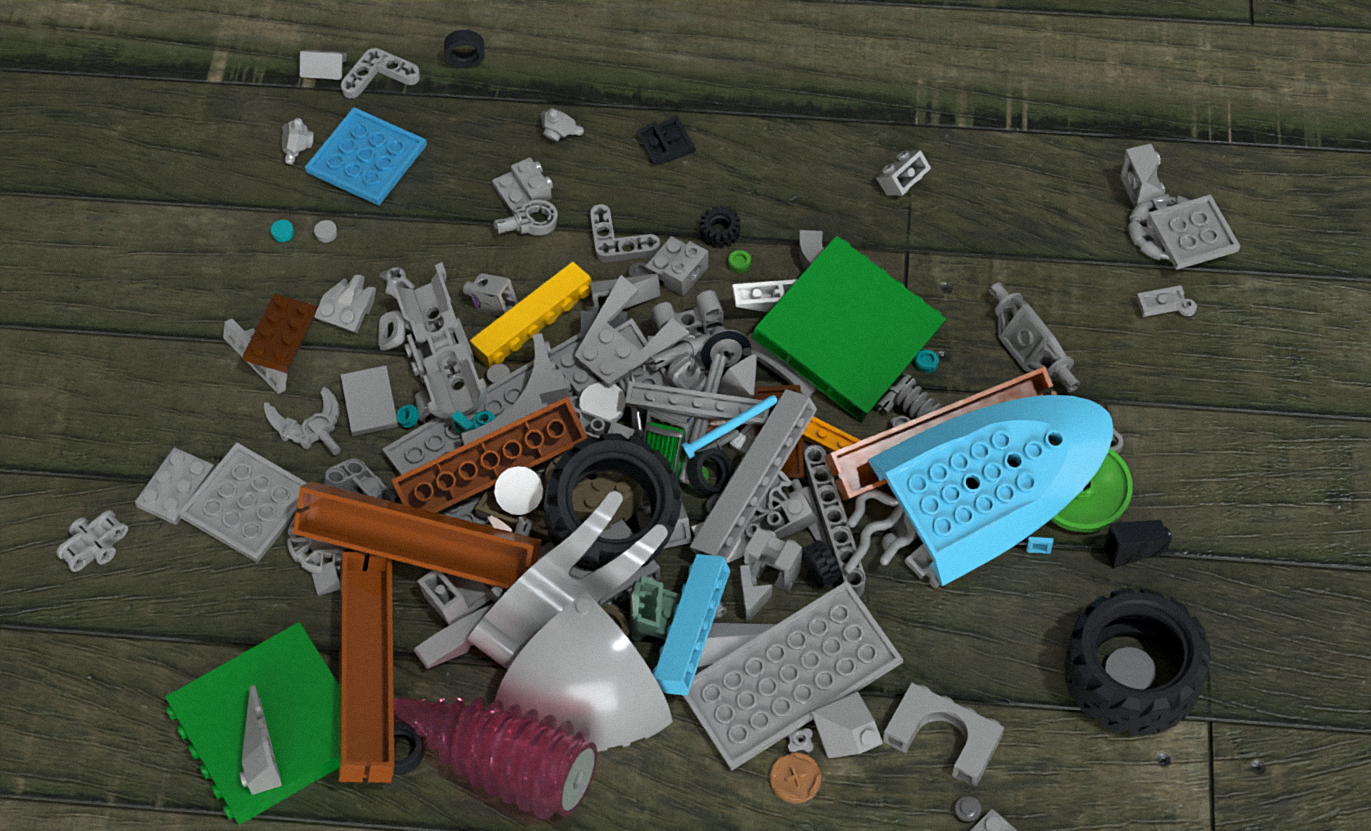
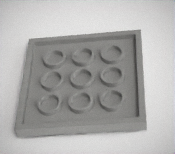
[179,442,307,563]

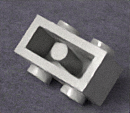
[876,150,931,196]

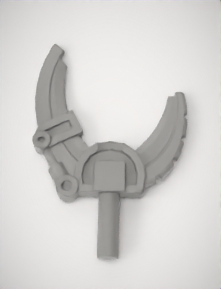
[264,387,341,455]

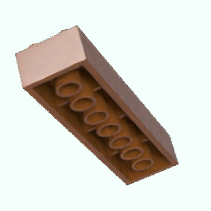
[391,396,587,513]

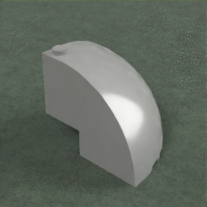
[494,592,673,752]

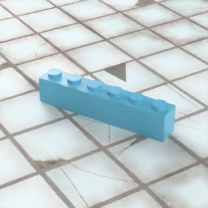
[652,554,730,696]

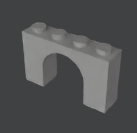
[883,683,1004,788]

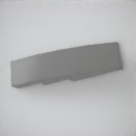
[414,603,495,669]

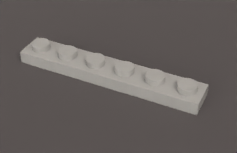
[625,381,770,426]

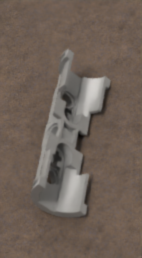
[388,262,488,418]

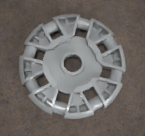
[1128,194,1190,262]
[287,505,368,574]

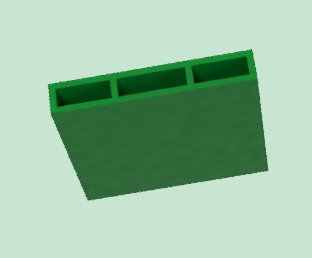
[751,235,946,423]
[165,622,339,825]

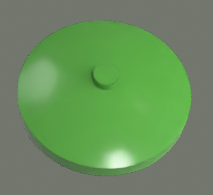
[1051,448,1133,533]

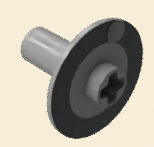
[701,326,752,375]

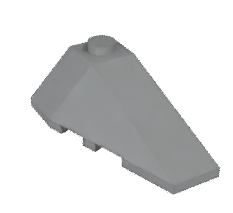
[240,685,282,795]

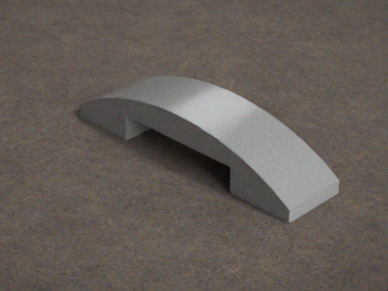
[747,333,818,397]

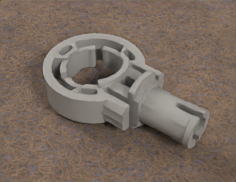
[494,199,558,235]

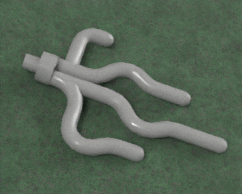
[844,489,916,574]

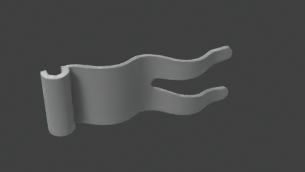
[467,491,668,670]

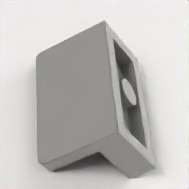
[300,50,347,80]

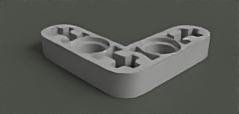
[341,48,420,99]
[590,204,661,262]

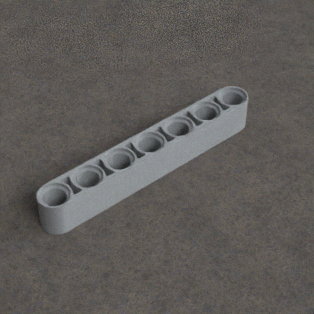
[804,445,866,597]

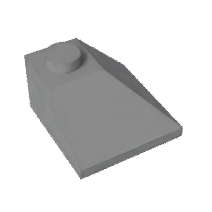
[811,691,883,758]

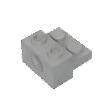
[645,236,709,297]

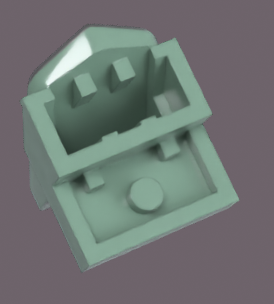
[629,576,681,642]

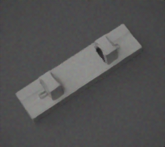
[223,318,287,394]

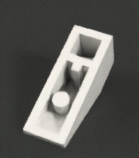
[732,279,798,313]

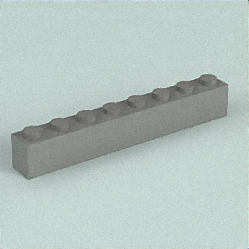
[690,389,817,560]

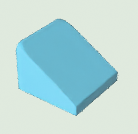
[1026,536,1053,554]

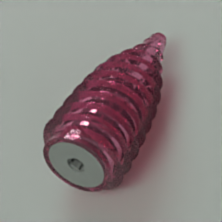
[394,697,597,820]

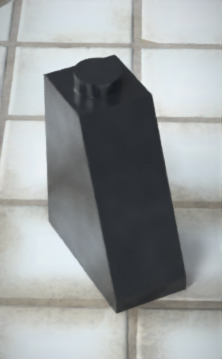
[1104,520,1172,568]

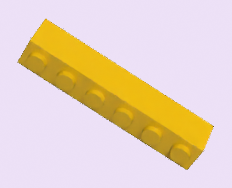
[470,262,592,368]

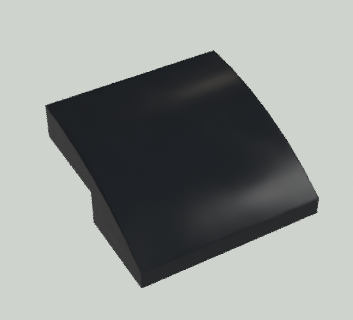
[637,115,696,165]

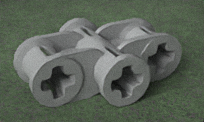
[56,510,128,572]

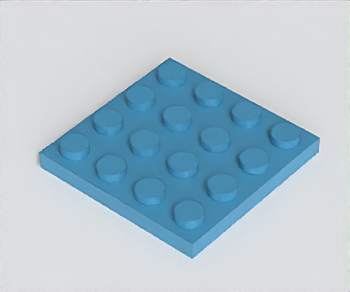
[305,107,427,206]

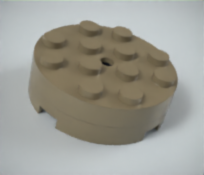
[544,448,643,530]

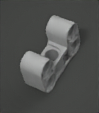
[652,290,723,338]
[323,458,395,502]

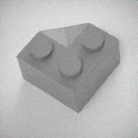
[1120,144,1165,208]

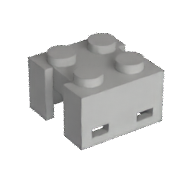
[744,527,802,593]

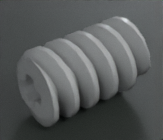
[896,384,942,419]

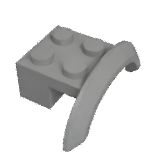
[417,570,503,625]

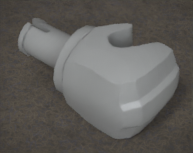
[667,352,707,392]

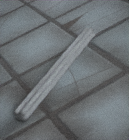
[679,353,726,484]

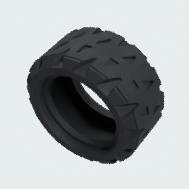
[543,433,682,571]
[1065,588,1211,736]

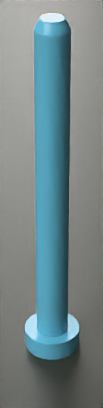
[681,395,778,459]

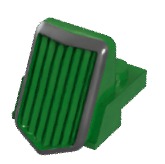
[642,422,690,482]

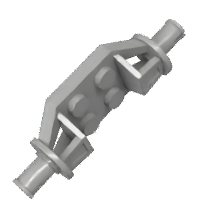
[989,282,1080,392]

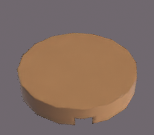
[770,752,822,804]

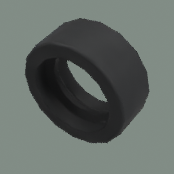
[444,29,485,68]
[687,448,734,495]
[393,722,424,774]

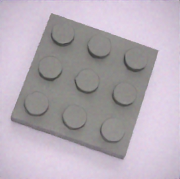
[1148,194,1240,270]

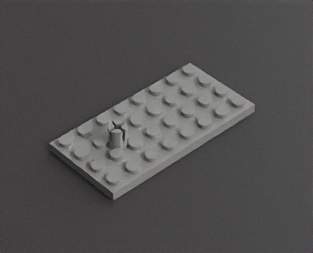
[682,581,903,771]

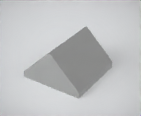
[717,354,757,399]

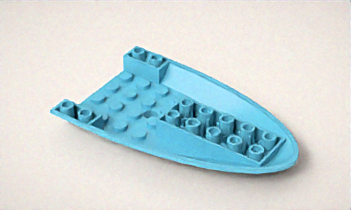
[868,395,1113,586]

